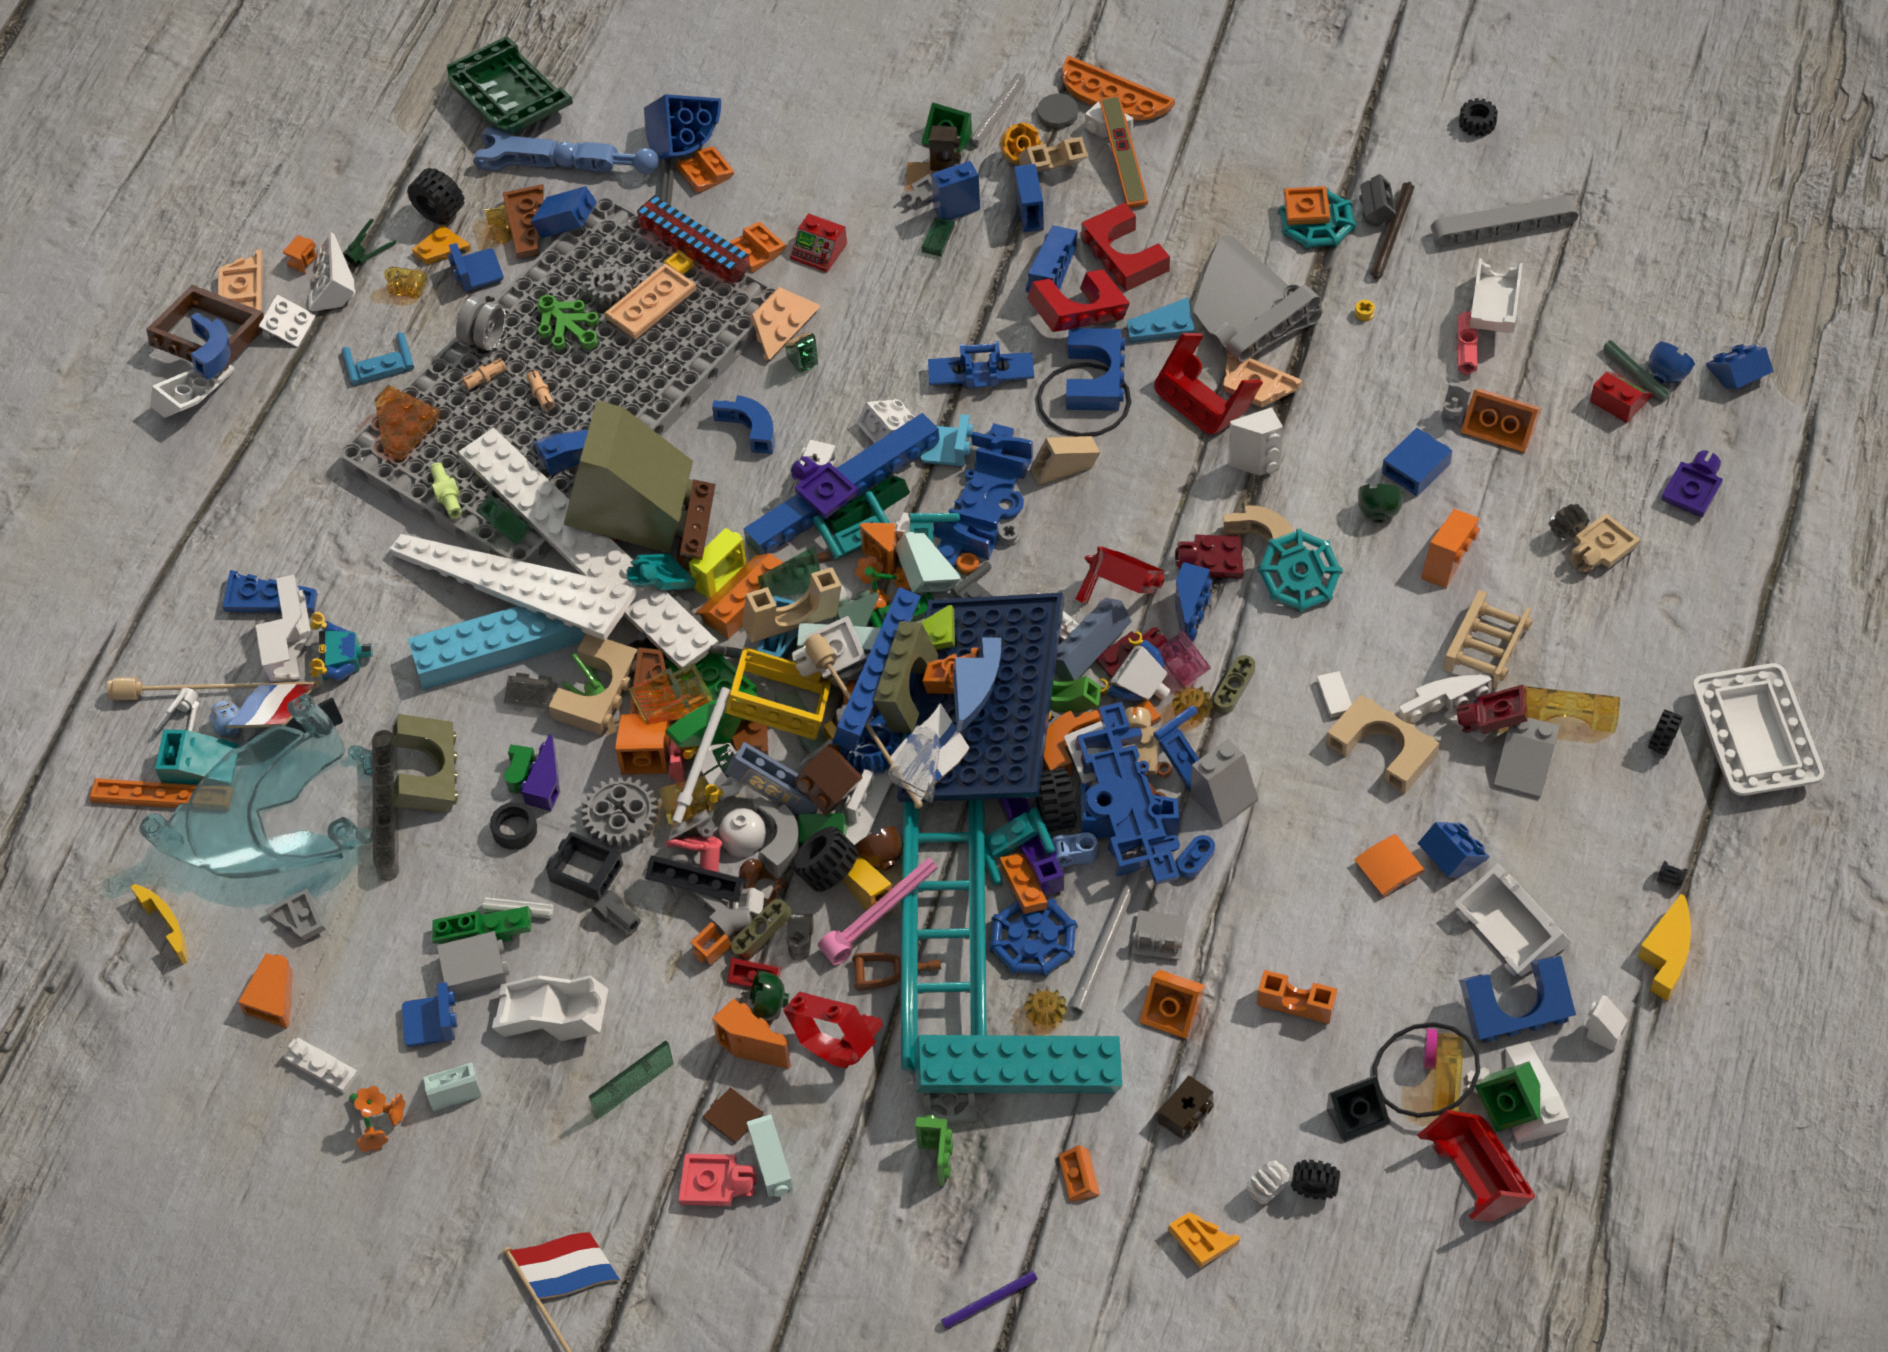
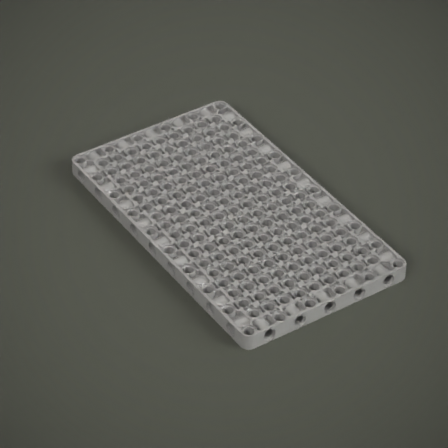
[340,197,777,565]

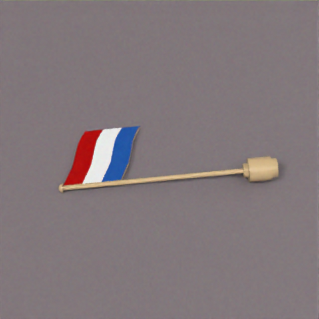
[107,677,320,728]
[502,1232,620,1352]

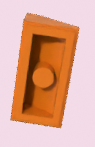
[1058,1145,1100,1202]

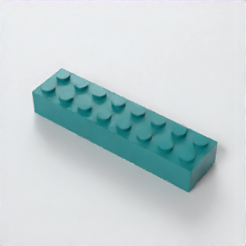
[914,1035,1123,1094]

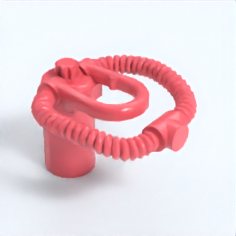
[665,835,723,872]

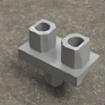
[1441,381,1472,425]

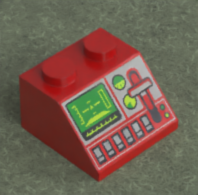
[790,213,847,273]
[1590,371,1653,423]

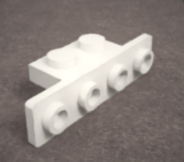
[845,769,896,845]

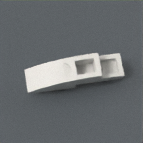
[1399,675,1492,723]

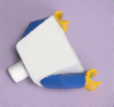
[1099,631,1170,702]

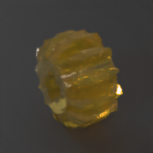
[1172,684,1212,725]
[1024,986,1067,1030]

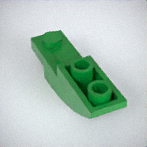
[432,906,531,944]

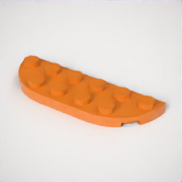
[1063,55,1175,121]

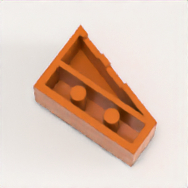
[1421,508,1480,588]

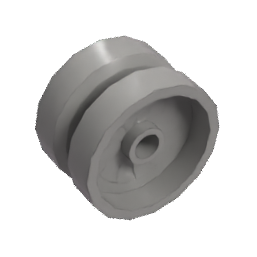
[456,297,506,351]

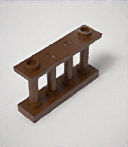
[676,479,716,575]

